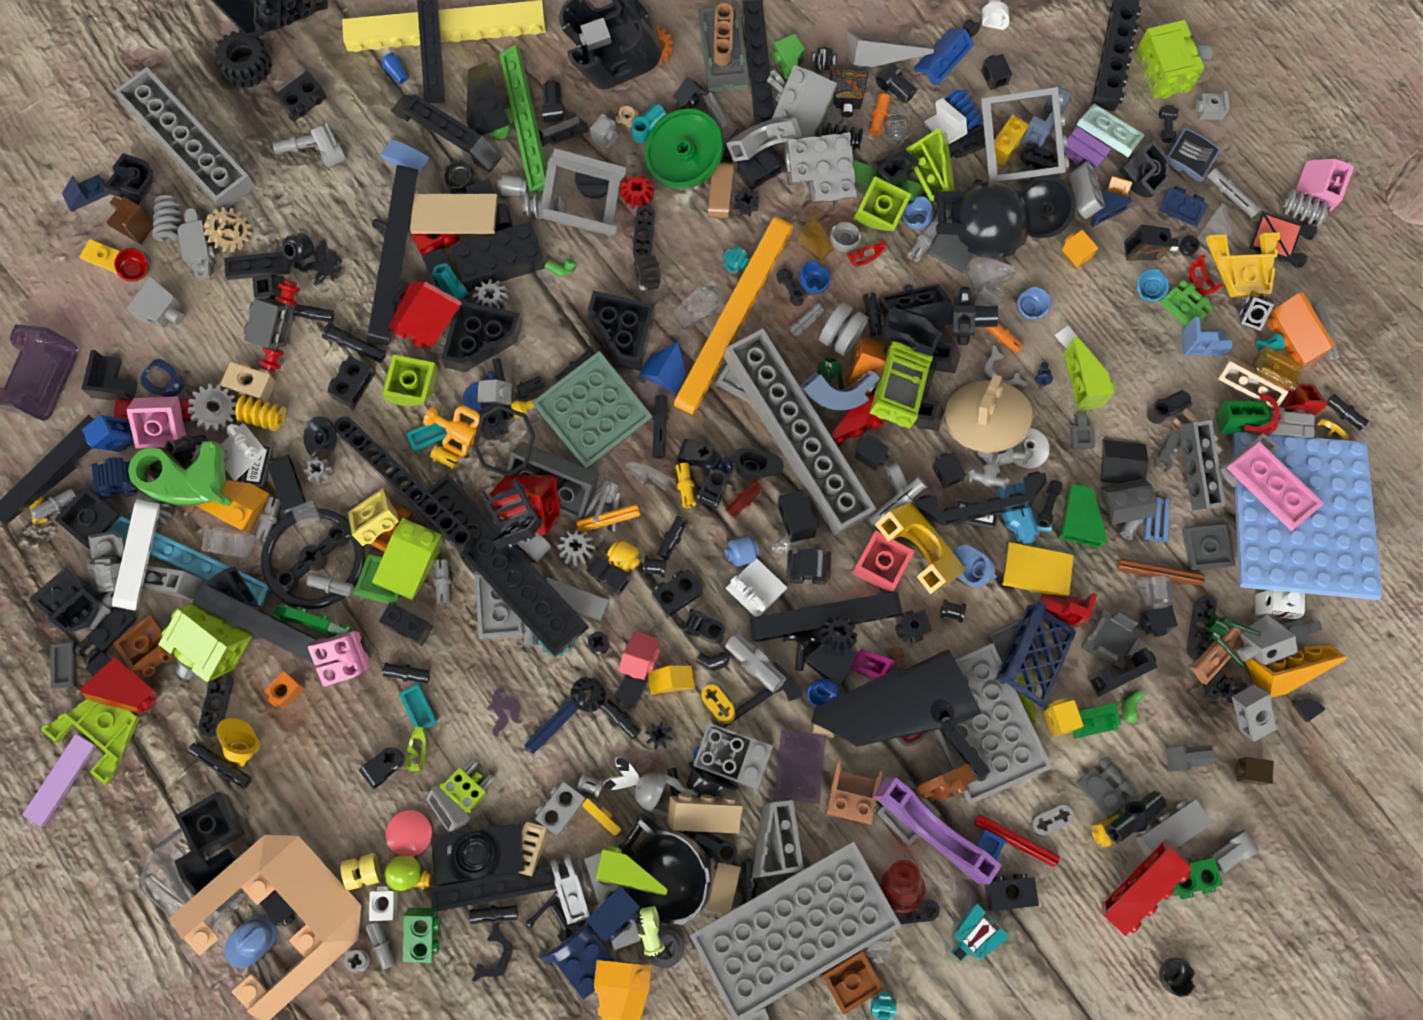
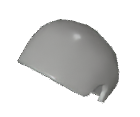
[830,222,861,253]

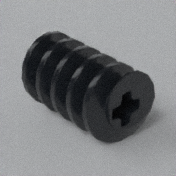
[821,123,863,154]

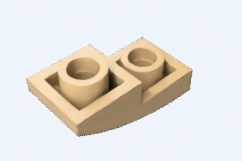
[708,863,741,916]

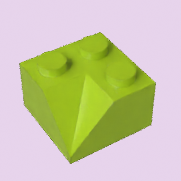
[853,176,912,231]
[382,354,439,407]

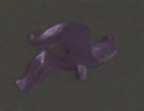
[487,688,521,737]

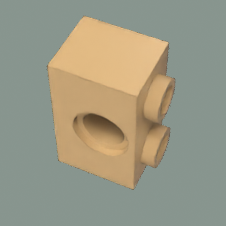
[220,362,276,404]

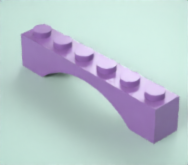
[873,777,1002,884]

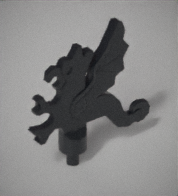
[294,241,342,286]

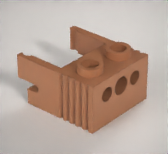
[824,761,883,826]

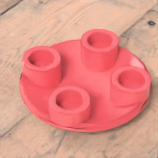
[386,810,432,856]

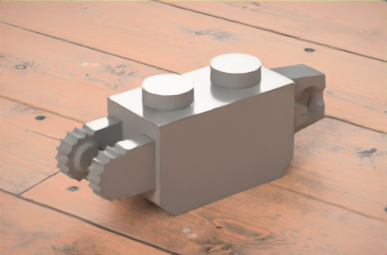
[177,208,216,281]

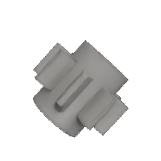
[303,457,333,485]

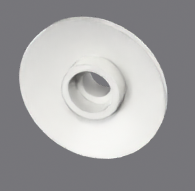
[1013,428,1050,469]

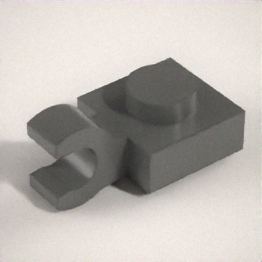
[1070,411,1095,449]
[1154,431,1180,472]
[1281,619,1322,644]

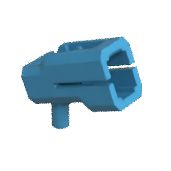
[995,482,1052,545]

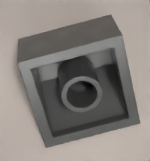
[1101,478,1158,525]

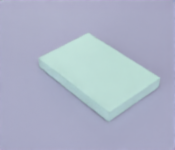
[1077,104,1145,157]

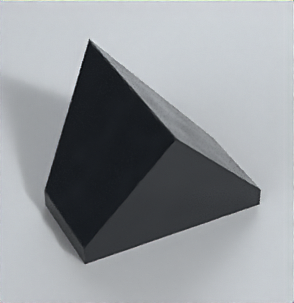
[871,149,920,187]

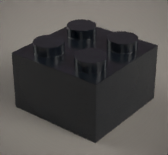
[175,792,245,858]

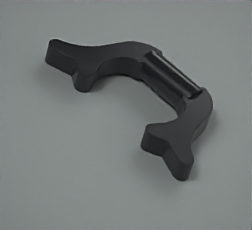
[472,924,513,982]

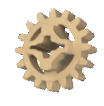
[204,207,252,253]

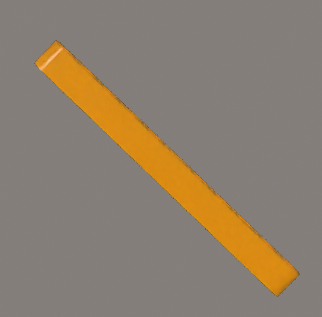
[674,216,794,415]

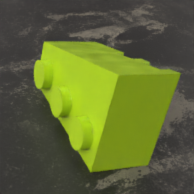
[906,128,955,206]

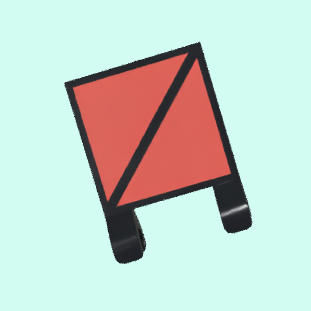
[1250,212,1318,268]

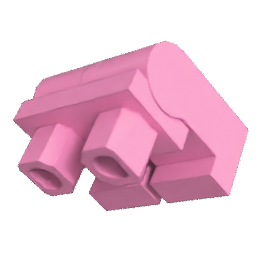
[308,630,370,687]

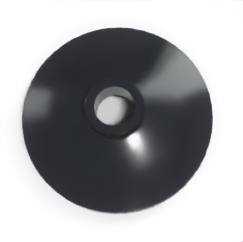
[303,416,337,460]

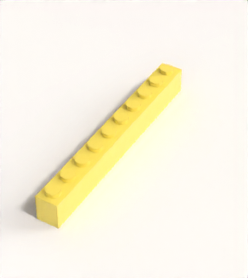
[342,0,546,52]

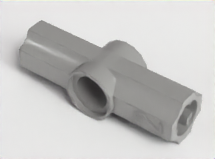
[725,633,786,693]

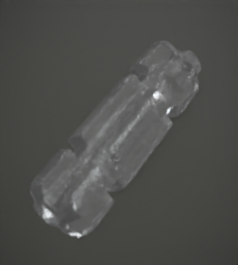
[572,857,597,903]

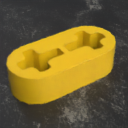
[701,684,735,724]

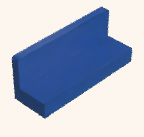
[914,29,974,85]

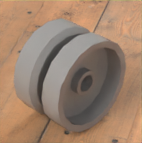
[819,302,869,357]

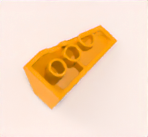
[196,480,271,532]
[1245,645,1346,698]
[594,960,652,1020]

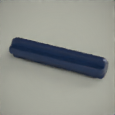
[524,699,578,754]

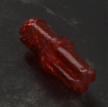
[725,481,763,519]

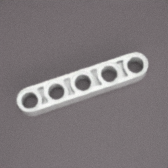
[112,499,160,611]

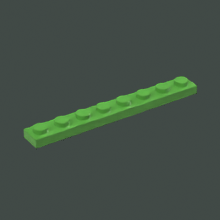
[500,45,547,194]

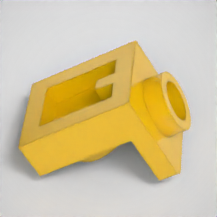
[1091,814,1119,847]

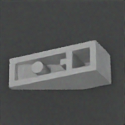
[143,566,204,600]

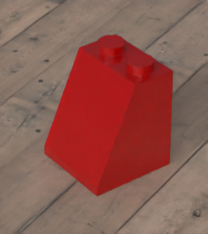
[388,282,462,349]
[489,474,561,535]

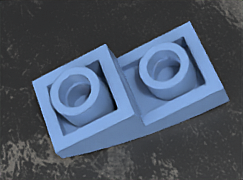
[380,139,429,176]

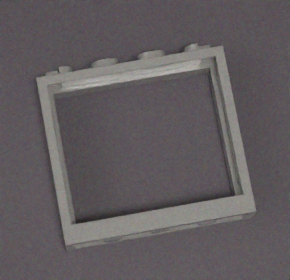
[981,87,1069,182]

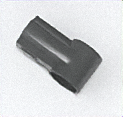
[1166,745,1215,771]

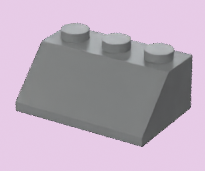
[772,65,837,138]

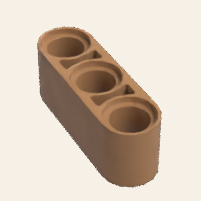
[713,3,733,66]
[708,162,734,219]

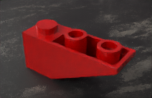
[830,394,886,446]

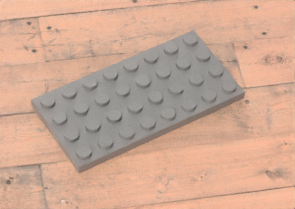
[690,841,902,1020]

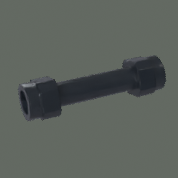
[1037,480,1062,528]

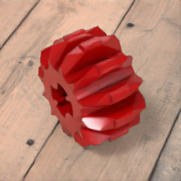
[620,173,655,209]

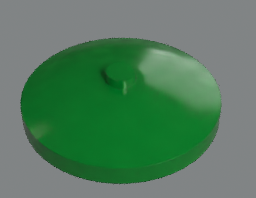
[644,109,724,189]

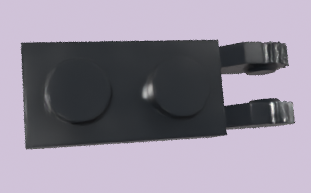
[75,607,137,664]

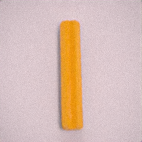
[577,504,640,532]

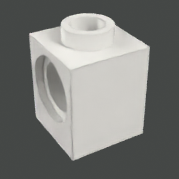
[369,886,398,921]

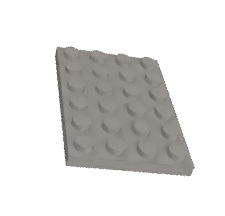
[934,643,1053,805]

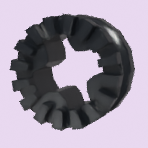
[1179,235,1200,256]

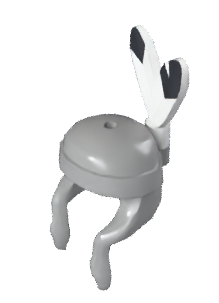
[603,757,699,819]

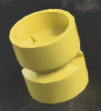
[341,853,381,891]

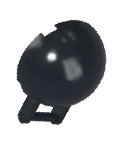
[934,181,1031,259]
[617,813,713,926]

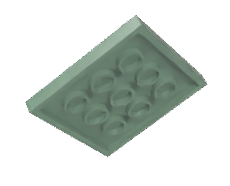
[532,351,653,469]

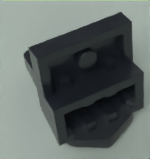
[30,567,100,633]

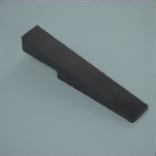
[0,415,95,525]

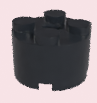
[786,549,832,585]

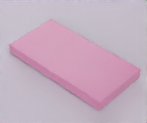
[1227,441,1324,531]

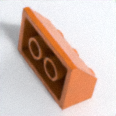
[1266,292,1335,371]

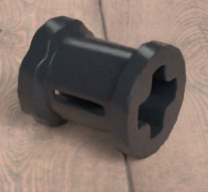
[642,555,667,578]
[940,599,966,623]
[588,632,609,655]

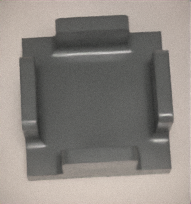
[1081,609,1143,671]

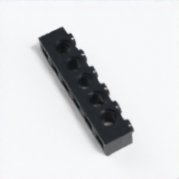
[1091,0,1141,111]

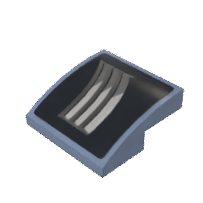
[1167,128,1221,183]

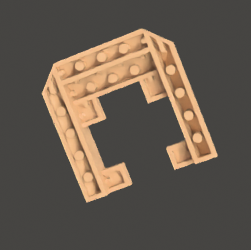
[170,834,361,1020]

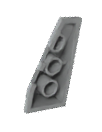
[847,31,934,69]

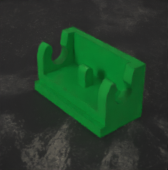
[1072,703,1121,739]

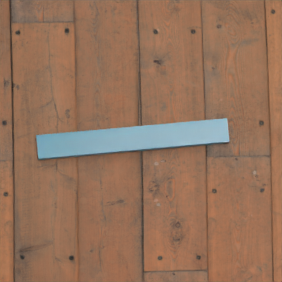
[106,515,270,607]

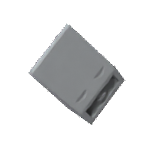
[693,723,773,792]

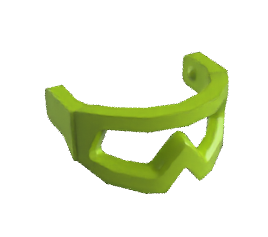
[406,727,427,771]

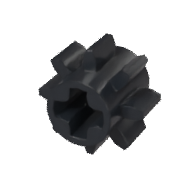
[812,47,836,70]
[734,189,759,216]
[1220,675,1248,704]
[645,721,673,750]

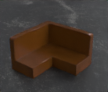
[106,196,154,245]

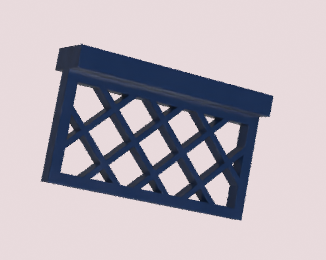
[995,602,1076,707]

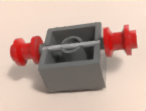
[244,280,301,372]

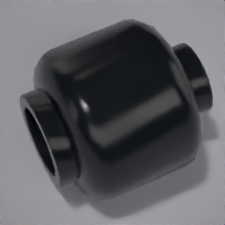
[282,233,314,262]

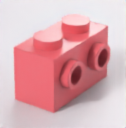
[619,631,661,680]

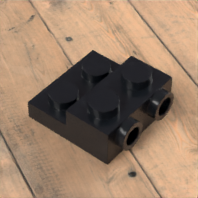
[54,487,121,549]

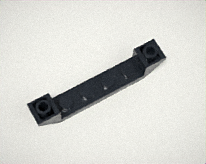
[391,95,502,173]
[914,471,1047,526]

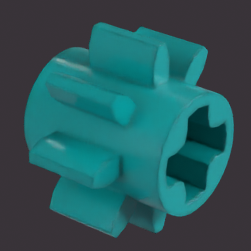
[723,247,749,273]
[870,991,897,1020]

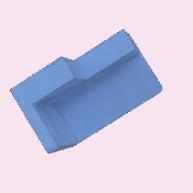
[1182,316,1232,356]

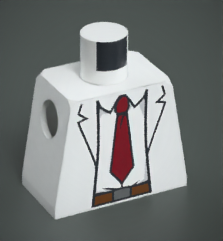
[1254,590,1305,621]

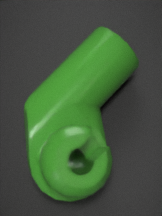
[544,259,576,277]

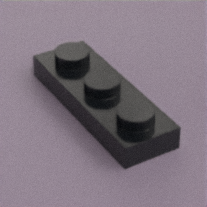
[224,251,290,280]

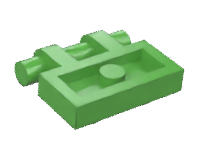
[1160,280,1215,326]

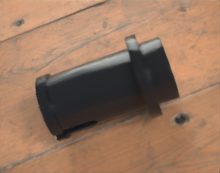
[516,375,545,398]

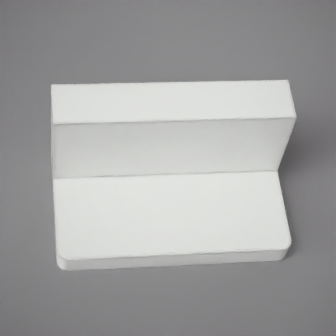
[924,98,967,144]

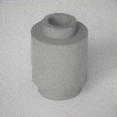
[497,174,528,198]

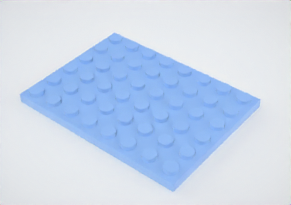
[1232,432,1382,600]

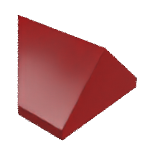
[1279,383,1327,416]

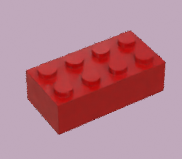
[1101,839,1192,936]

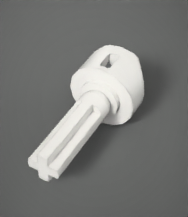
[982,0,1009,30]

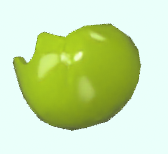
[385,855,421,891]

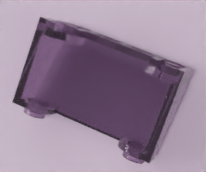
[0,324,78,421]

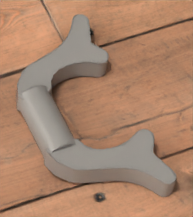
[767,66,787,94]
[984,345,1027,388]

